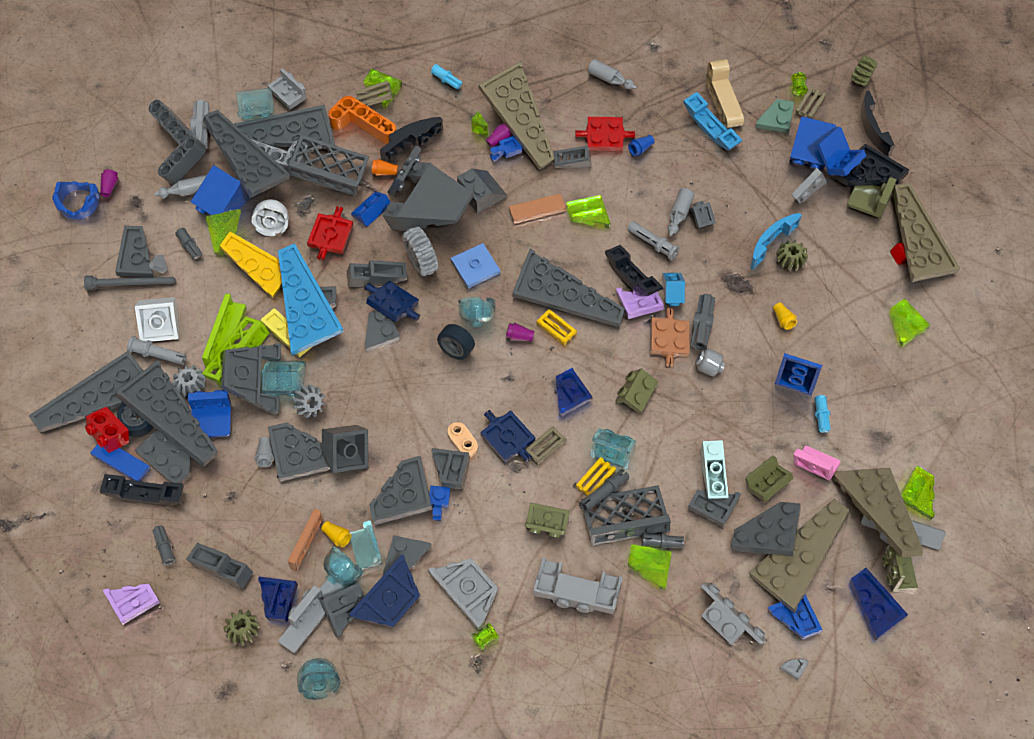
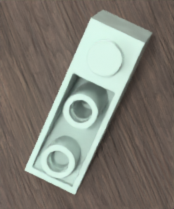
[700,440,728,499]

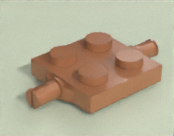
[650,308,689,368]

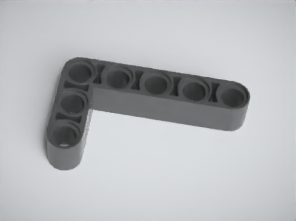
[149,100,206,184]

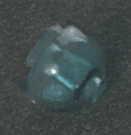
[458,297,496,327]
[323,546,364,586]
[297,658,340,700]

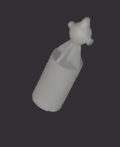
[588,59,637,90]
[154,175,206,199]
[668,188,694,236]

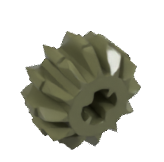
[851,55,877,86]
[776,240,808,271]
[223,609,260,646]

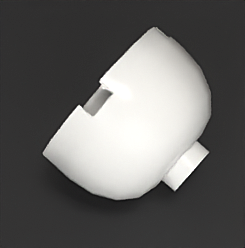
[252,199,289,236]

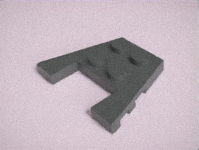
[221,343,281,415]

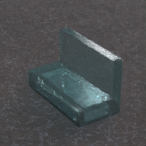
[350,520,382,570]

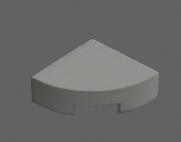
[149,255,168,274]
[780,658,809,680]

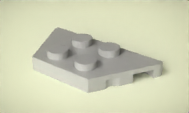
[428,558,498,630]

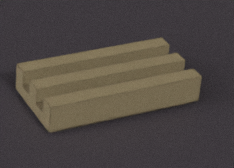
[355,81,392,106]
[795,86,827,119]
[525,426,567,465]

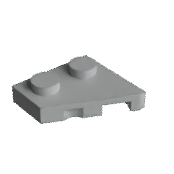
[792,168,827,204]

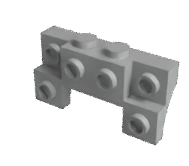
[533,558,622,615]

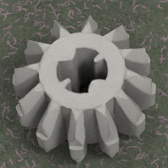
[172,365,206,398]
[292,385,326,418]

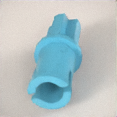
[431,64,463,89]
[814,395,831,433]

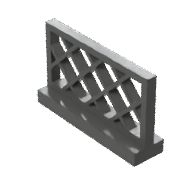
[287,135,369,197]
[581,485,671,546]

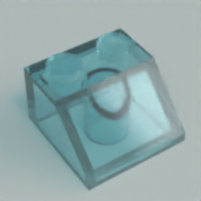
[261,361,306,397]
[590,428,636,469]

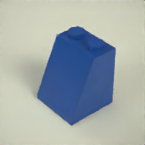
[789,116,836,170]
[191,165,250,223]

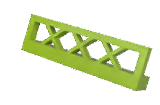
[202,293,247,371]
[202,316,269,390]

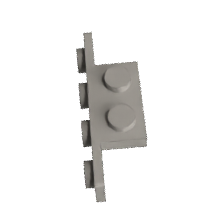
[861,515,945,550]
[278,577,345,653]
[701,582,768,645]

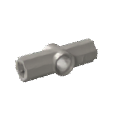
[190,100,210,149]

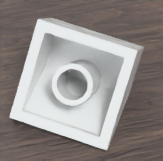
[135,297,179,342]

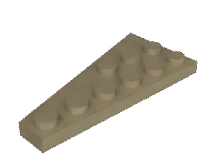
[478,61,555,170]
[892,183,960,282]
[831,468,923,557]
[749,498,849,614]

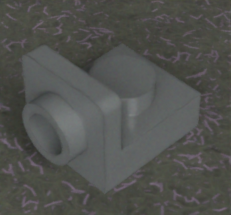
[689,201,716,229]

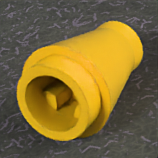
[773,302,798,330]
[321,521,352,547]

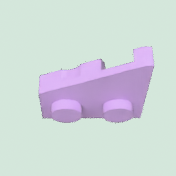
[616,288,664,319]
[103,584,160,625]

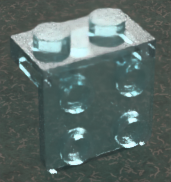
[236,88,274,119]

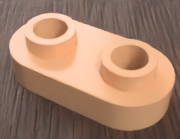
[448,422,478,458]

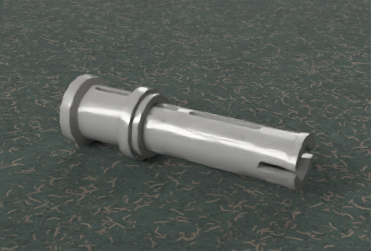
[627,221,680,260]
[127,336,187,366]

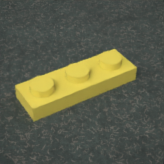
[260,308,312,358]

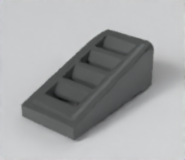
[553,145,592,168]

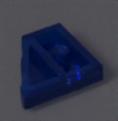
[556,368,593,417]

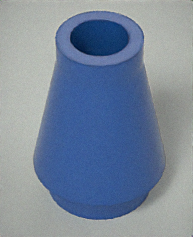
[628,135,655,156]

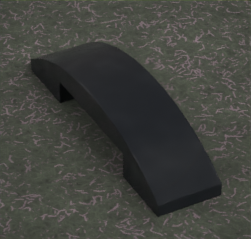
[861,91,895,156]
[605,245,663,296]
[100,474,184,505]

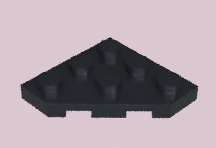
[833,144,909,186]

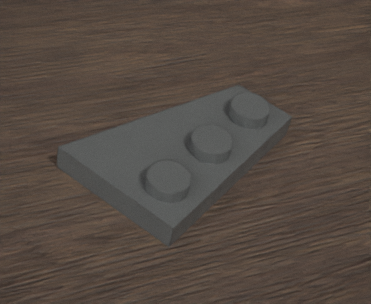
[387,145,421,196]
[115,225,154,277]

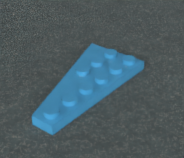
[278,243,344,356]

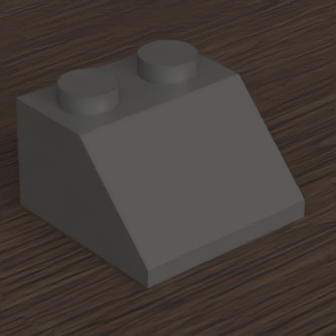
[457,168,507,214]
[322,425,368,473]

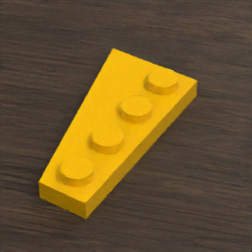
[220,232,282,299]

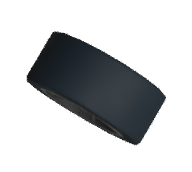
[437,324,475,360]
[117,403,154,437]

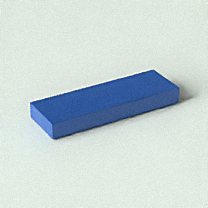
[90,444,151,481]

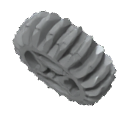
[402,227,438,276]

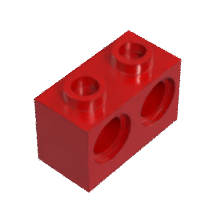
[85,407,129,453]

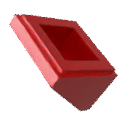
[890,243,907,265]

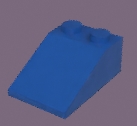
[775,353,823,396]

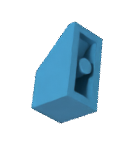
[662,273,685,306]

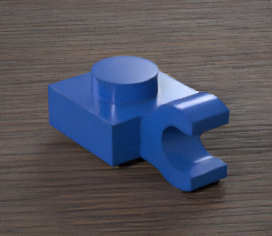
[490,136,522,161]
[429,486,451,521]

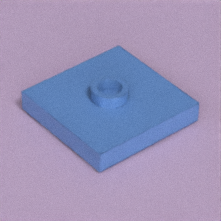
[451,243,501,289]

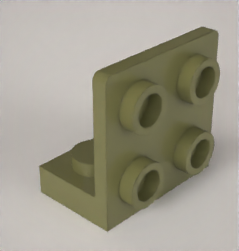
[847,177,897,218]
[882,544,918,592]

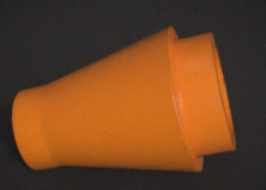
[371,159,398,176]

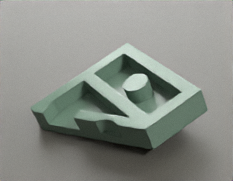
[755,99,794,133]

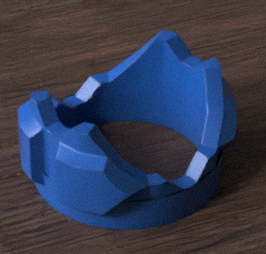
[52,181,100,219]

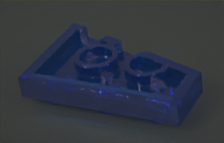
[849,568,908,640]

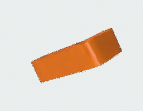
[328,96,396,144]

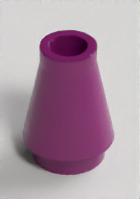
[486,123,512,148]
[100,169,119,197]
[506,322,534,342]

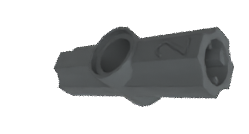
[691,294,715,351]

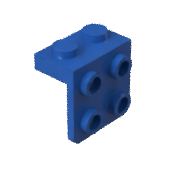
[817,127,866,176]
[188,390,231,438]

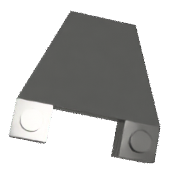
[382,162,474,231]

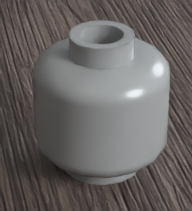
[695,348,725,377]

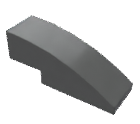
[346,260,407,287]
[186,543,253,589]

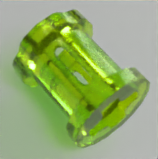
[791,72,808,96]
[472,623,499,650]

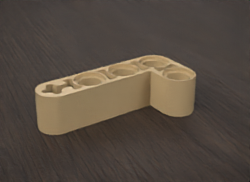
[706,59,744,129]

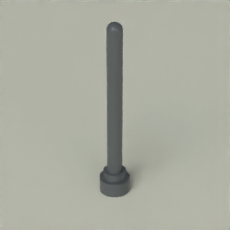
[84,275,176,290]

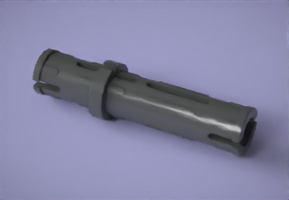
[579,469,629,513]

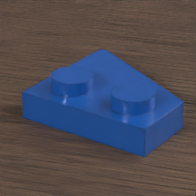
[768,594,823,640]

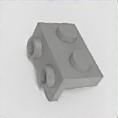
[267,68,306,110]

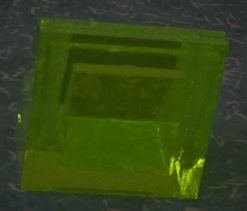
[471,111,488,137]

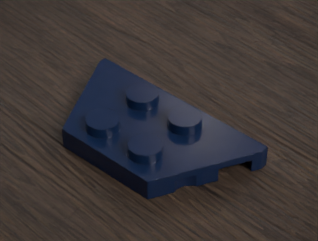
[349,555,420,628]

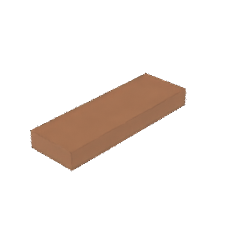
[509,194,566,224]
[288,508,323,571]

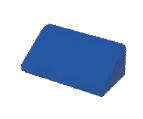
[351,191,390,226]

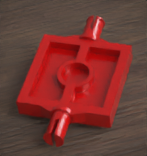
[575,116,635,151]
[307,206,354,261]

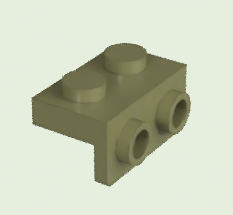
[615,368,658,413]
[745,455,793,502]
[525,502,570,538]

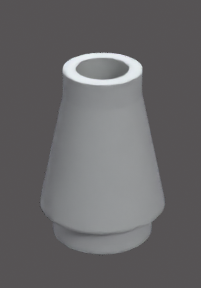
[254,437,274,467]

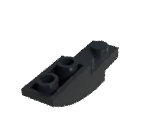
[380,117,443,162]

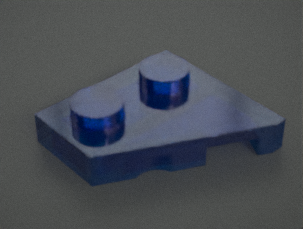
[258,576,298,623]

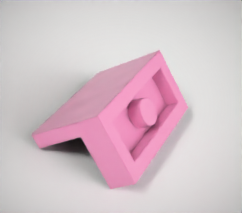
[793,446,840,481]

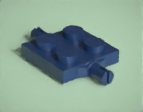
[365,281,420,322]
[480,410,535,463]

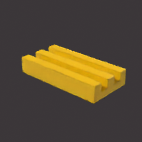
[536,309,577,346]
[576,457,616,496]

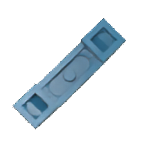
[683,92,742,151]
[750,213,802,269]

